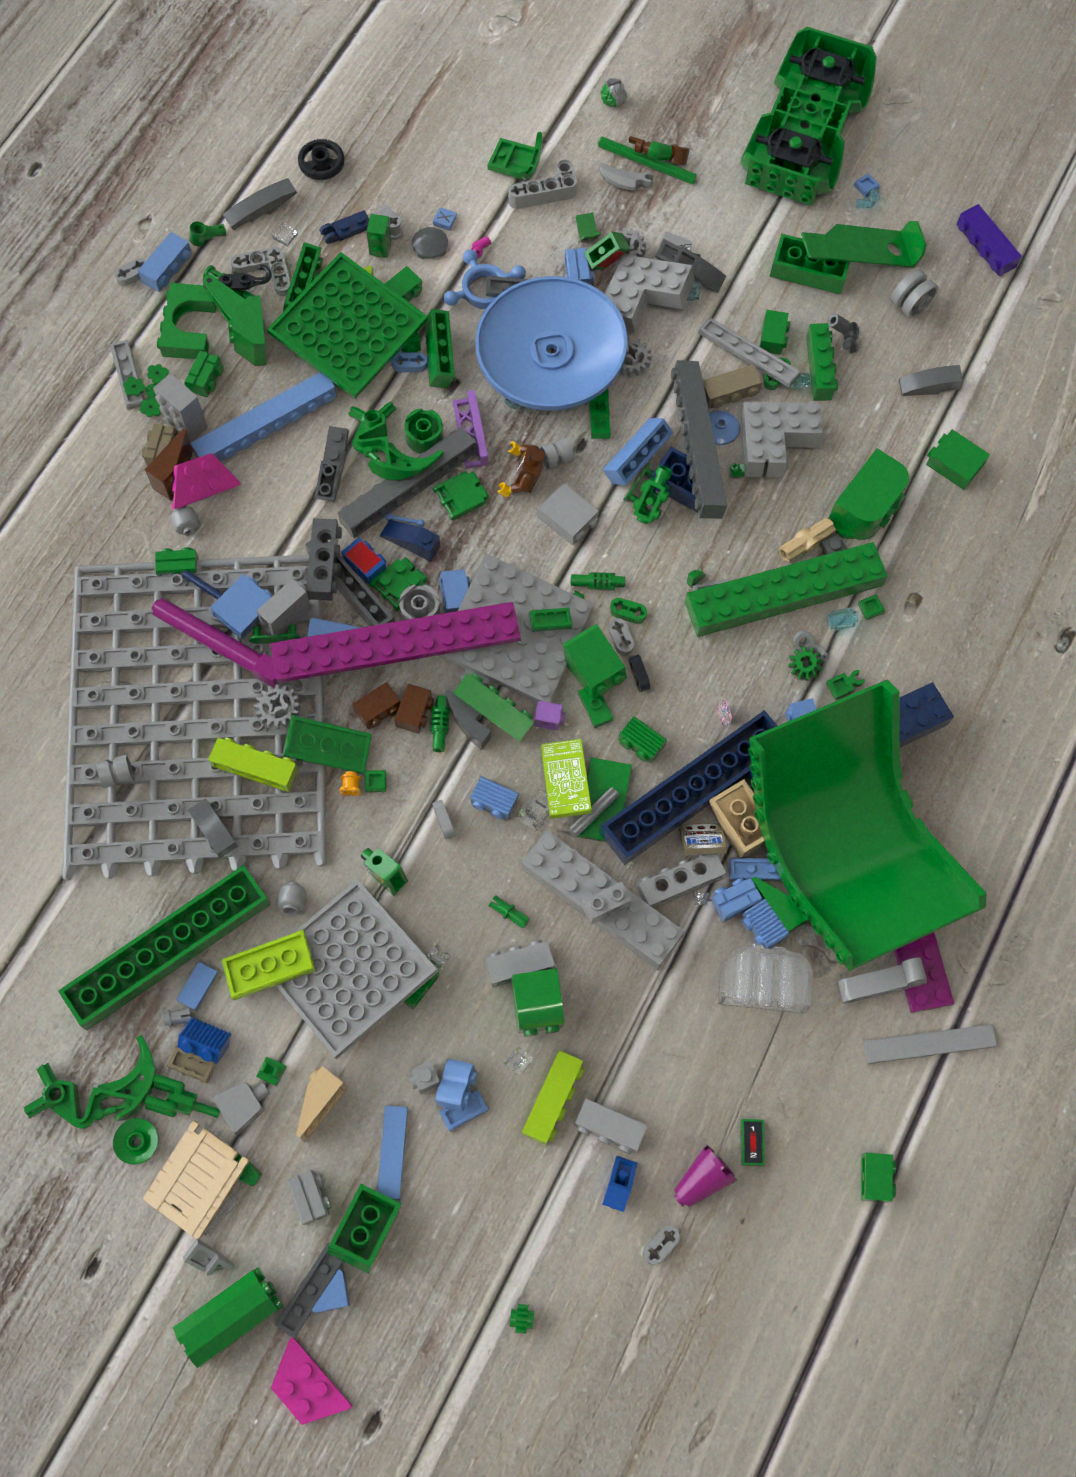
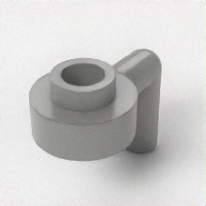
[793,630,829,661]

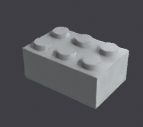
[153,373,208,442]

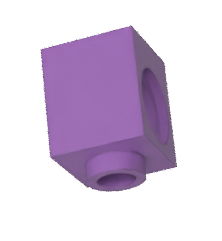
[534,700,565,731]

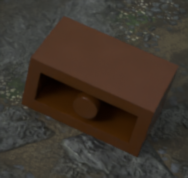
[353,682,401,730]
[395,684,434,734]

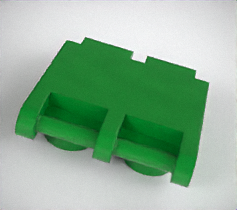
[432,471,489,520]
[369,557,428,611]

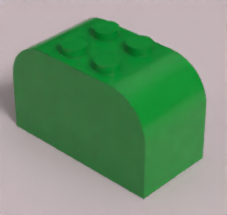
[828,448,909,540]
[511,968,564,1037]

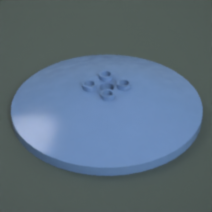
[475,276,627,410]

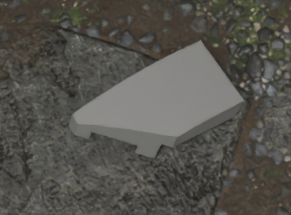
[183,1239,234,1276]

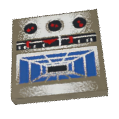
[679,823,727,855]

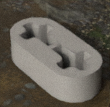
[114,258,146,286]
[608,618,634,656]
[432,800,455,839]
[643,1226,680,1265]

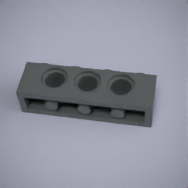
[306,518,342,601]

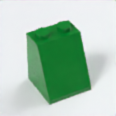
[562,624,627,699]

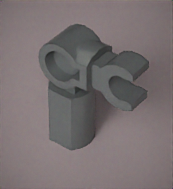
[828,314,859,354]

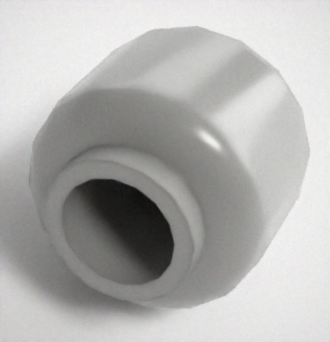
[170,505,199,536]
[277,882,306,915]

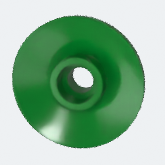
[113,1118,159,1165]

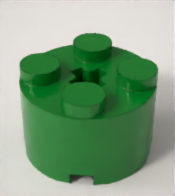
[404,408,444,455]

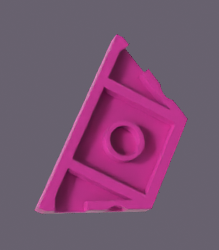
[171,453,241,510]
[271,1337,352,1425]

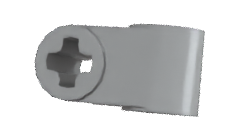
[372,204,403,240]

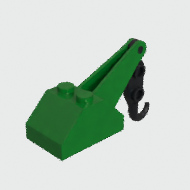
[203,265,272,366]

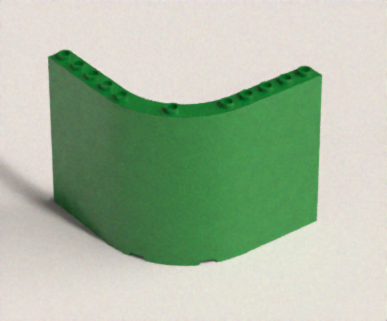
[748,679,987,971]

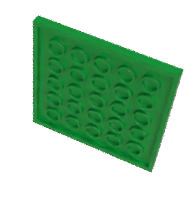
[267,252,428,399]

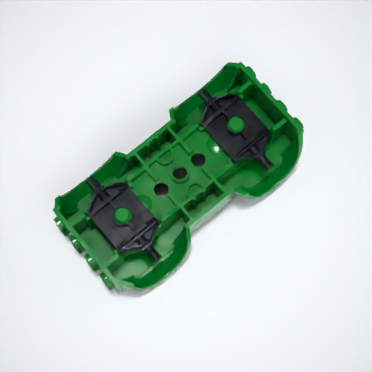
[740,26,877,206]

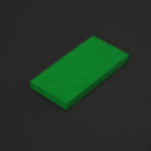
[282,715,372,775]
[577,757,631,842]

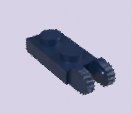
[319,210,369,244]

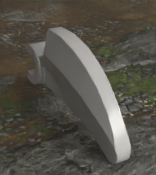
[599,163,653,191]

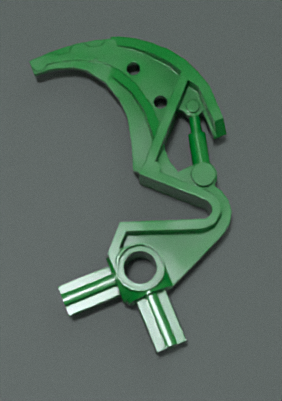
[348,401,444,481]
[23,1035,156,1129]

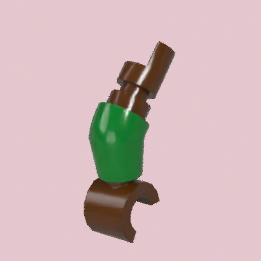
[629,136,690,165]

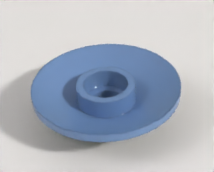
[709,411,739,445]

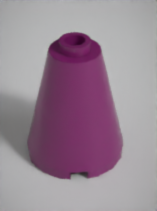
[674,1145,737,1207]

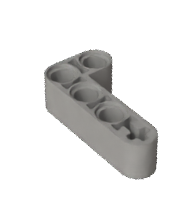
[508,160,577,209]
[837,957,927,1003]

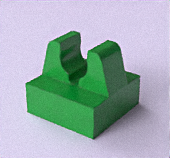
[256,1056,287,1087]

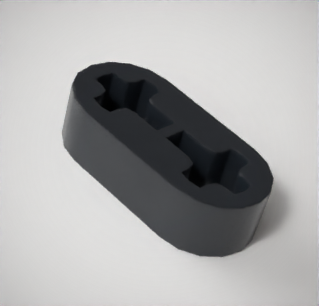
[629,654,650,692]

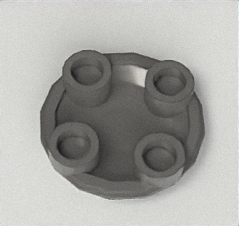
[412,227,448,259]

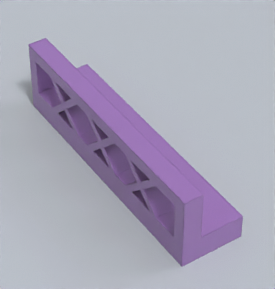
[453,390,488,469]

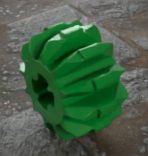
[788,646,823,681]

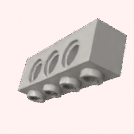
[637,854,726,908]

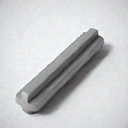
[570,787,619,836]

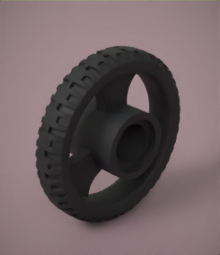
[298,139,344,180]

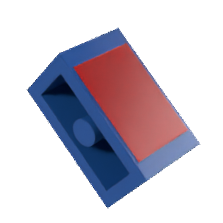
[341,537,386,586]

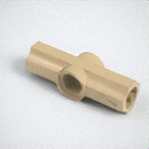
[778,517,836,563]

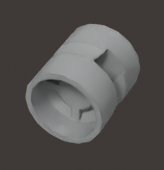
[540,437,574,470]
[97,755,134,788]

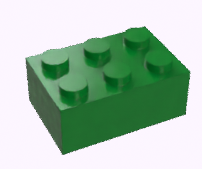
[328,1184,402,1274]

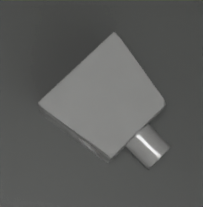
[212,1082,270,1136]

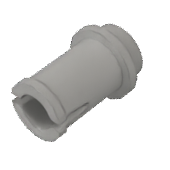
[163,1008,192,1027]

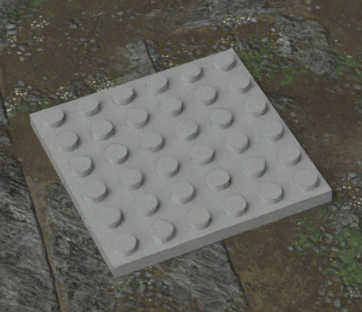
[438,553,593,702]
[276,879,438,1059]

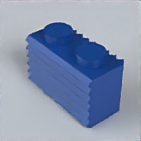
[177,1017,231,1064]

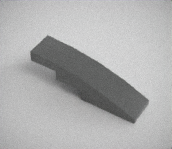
[223,178,297,230]

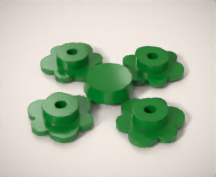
[123,364,169,417]

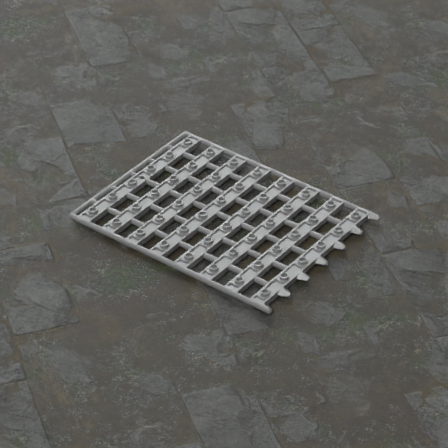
[62,555,326,881]

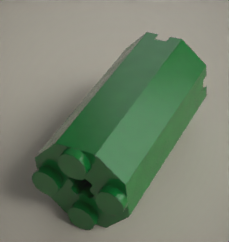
[173,1267,284,1368]

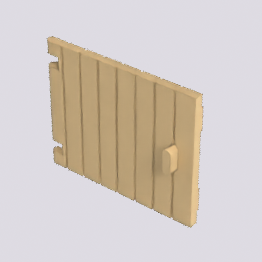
[143,1120,250,1240]

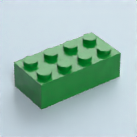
[770,233,850,294]

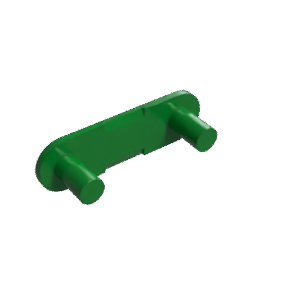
[623,463,654,503]
[249,624,300,644]

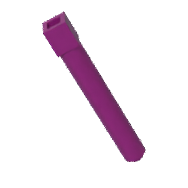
[152,598,279,688]

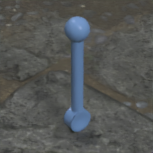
[385,513,425,527]

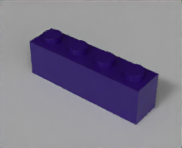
[956,204,1022,276]

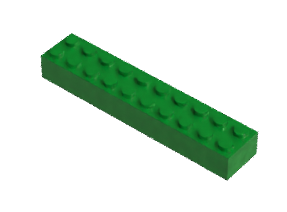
[685,542,888,637]
[58,865,271,1031]

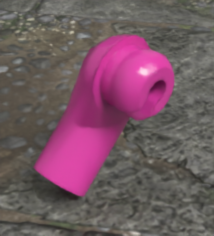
[471,236,491,259]

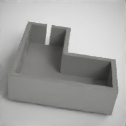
[605,255,695,333]
[741,402,823,477]

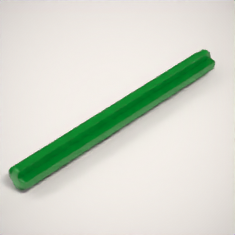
[598,136,697,184]

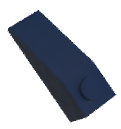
[380,520,441,562]

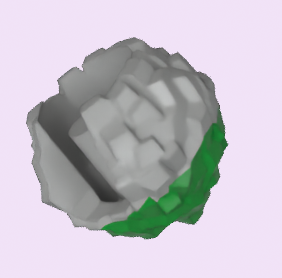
[600,78,628,107]

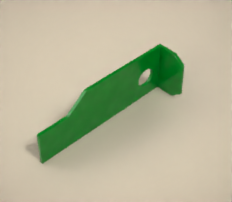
[801,221,927,268]

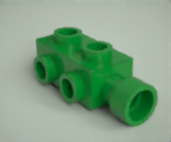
[632,465,673,524]

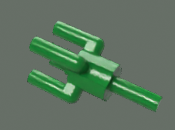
[145,1074,220,1118]

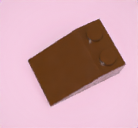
[145,428,193,501]

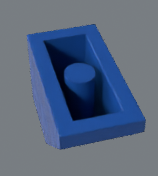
[602,1156,638,1212]

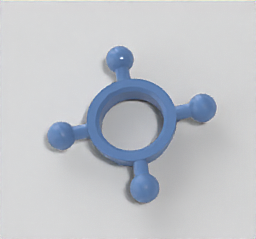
[444,250,526,309]

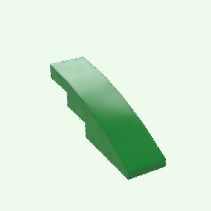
[589,388,611,439]

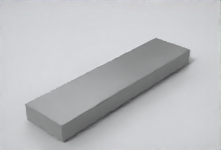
[110,339,145,410]

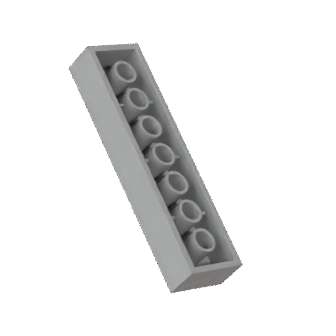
[521,830,685,970]

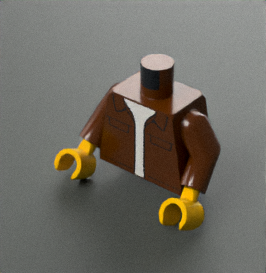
[497,441,545,498]

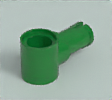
[189,221,226,246]

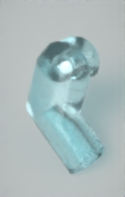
[856,189,880,209]
[782,373,811,390]

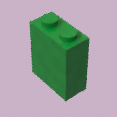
[926,429,990,490]

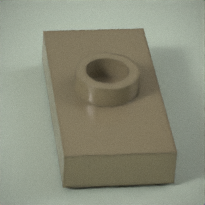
[166,1046,217,1084]

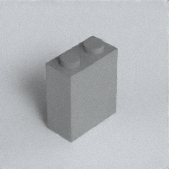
[537,483,599,545]
[256,579,311,636]

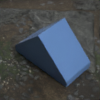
[312,1269,350,1313]

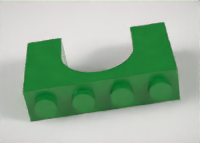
[157,283,217,359]

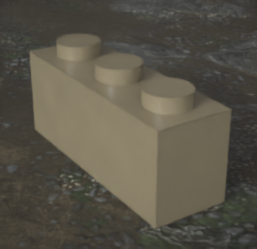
[703,364,762,409]

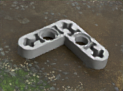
[231,247,290,296]

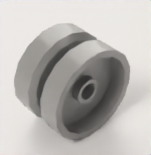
[890,269,939,318]

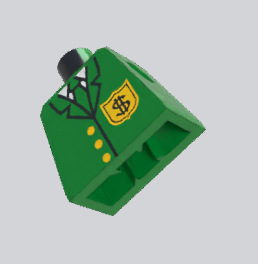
[361,848,408,896]

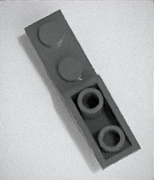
[654,239,726,293]
[314,426,349,502]

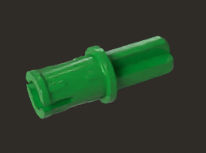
[489,895,529,928]

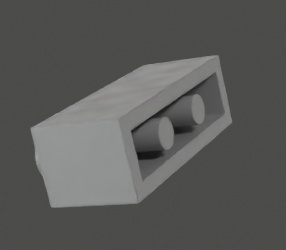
[485,940,555,988]
[574,1098,647,1155]

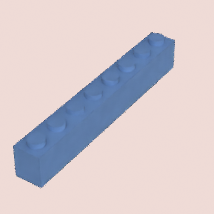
[190,372,337,461]

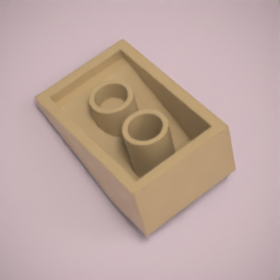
[709,779,765,858]
[296,1066,348,1142]

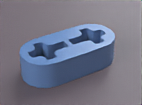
[392,352,428,372]

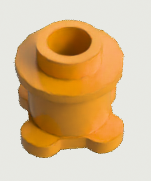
[339,771,361,796]

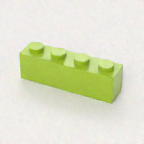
[208,738,298,792]
[522,1050,585,1146]

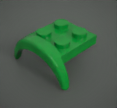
[487,132,542,180]

